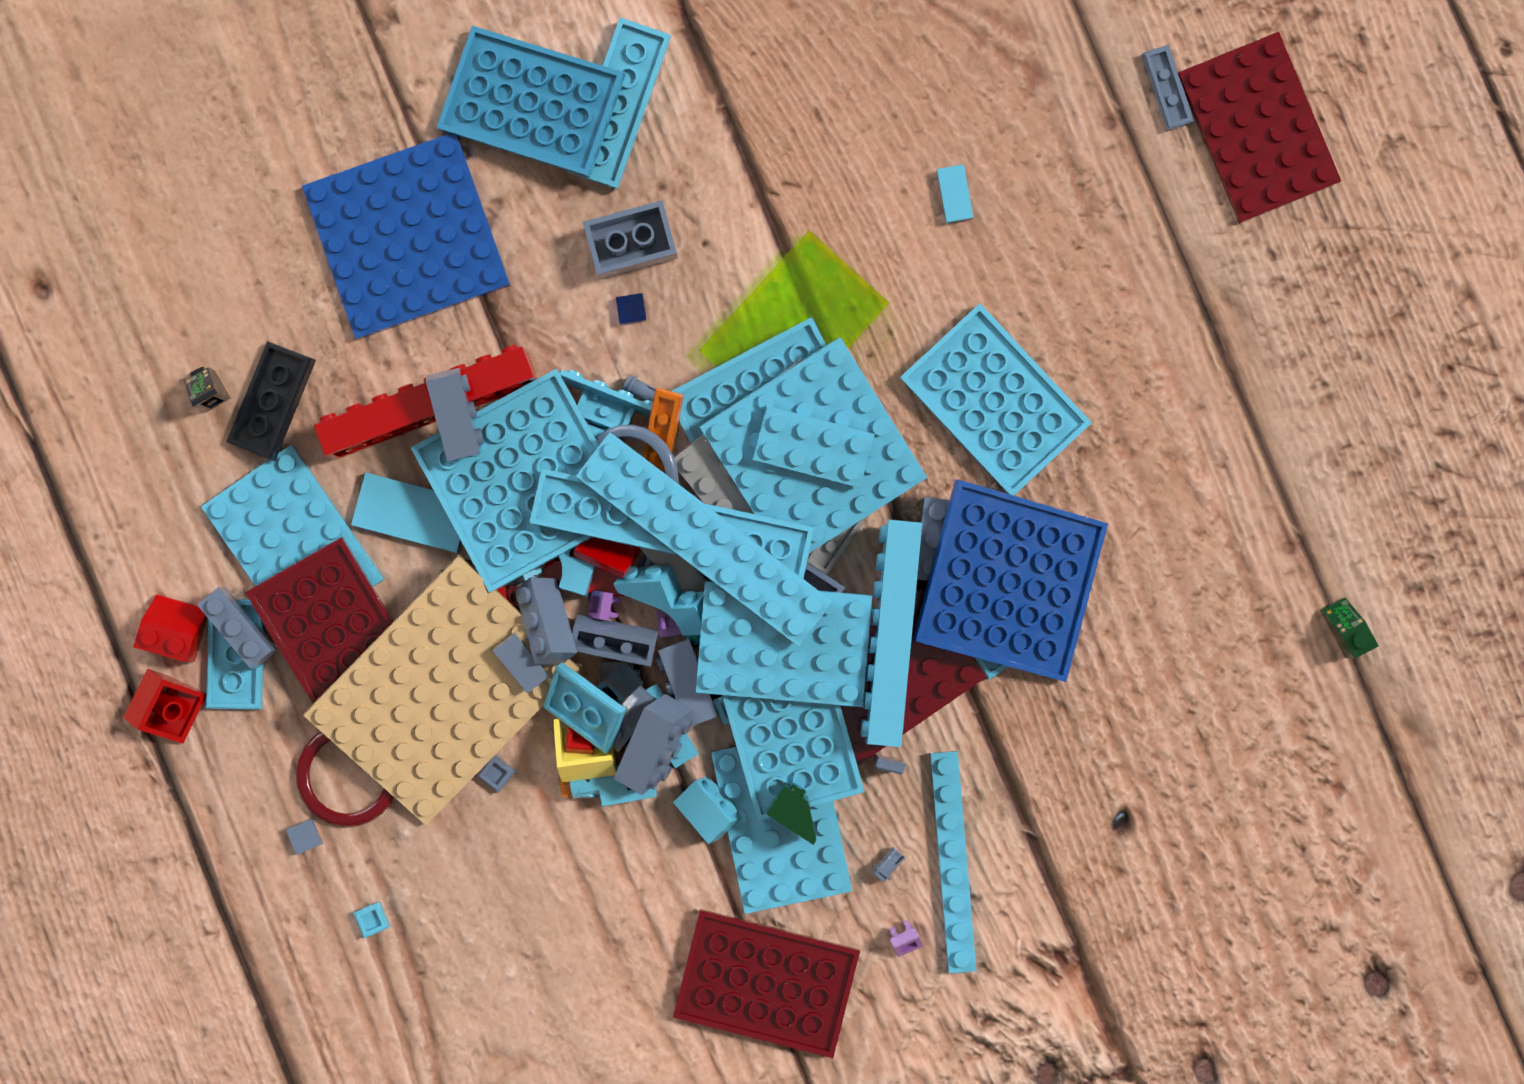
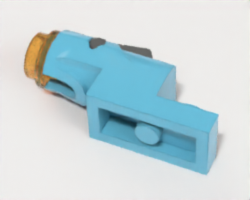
[559,765,658,806]

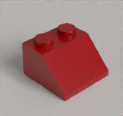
[133,594,207,662]
[123,668,206,744]

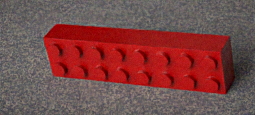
[314,344,538,460]

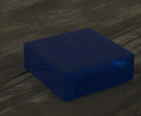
[616,293,647,325]

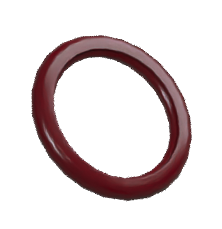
[296,731,394,827]

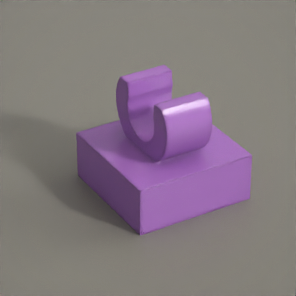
[587,590,621,621]
[656,610,682,638]
[890,920,923,957]

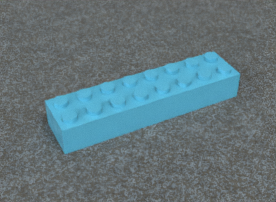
[860,520,922,747]

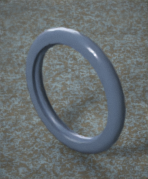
[596,425,679,484]

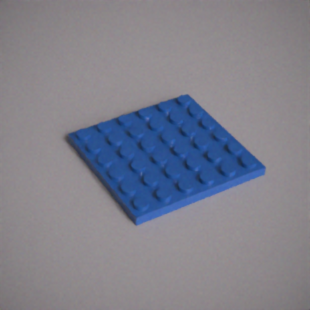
[302,133,511,340]
[912,479,1108,682]

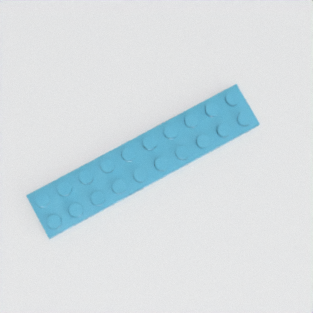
[576,432,833,647]
[529,469,814,578]

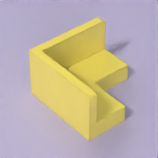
[553,719,616,782]

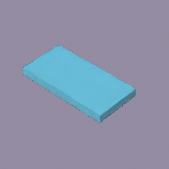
[351,472,461,553]
[206,599,265,709]

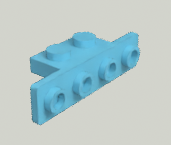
[559,370,653,429]

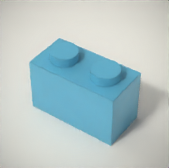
[673,777,741,844]

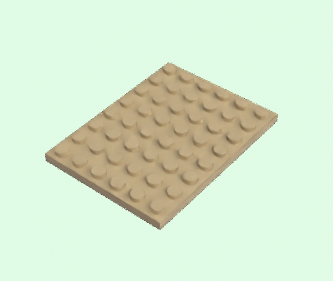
[303,555,579,825]

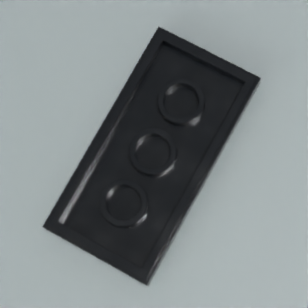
[226,341,316,461]

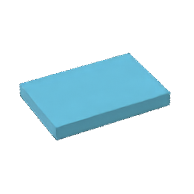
[543,662,626,754]

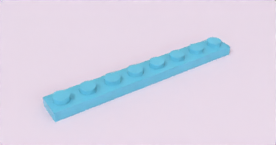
[930,751,976,973]

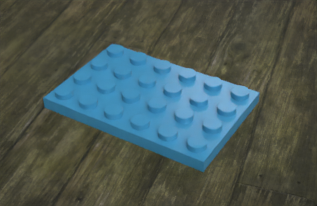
[436,26,626,178]

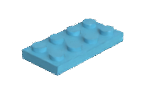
[752,405,875,488]

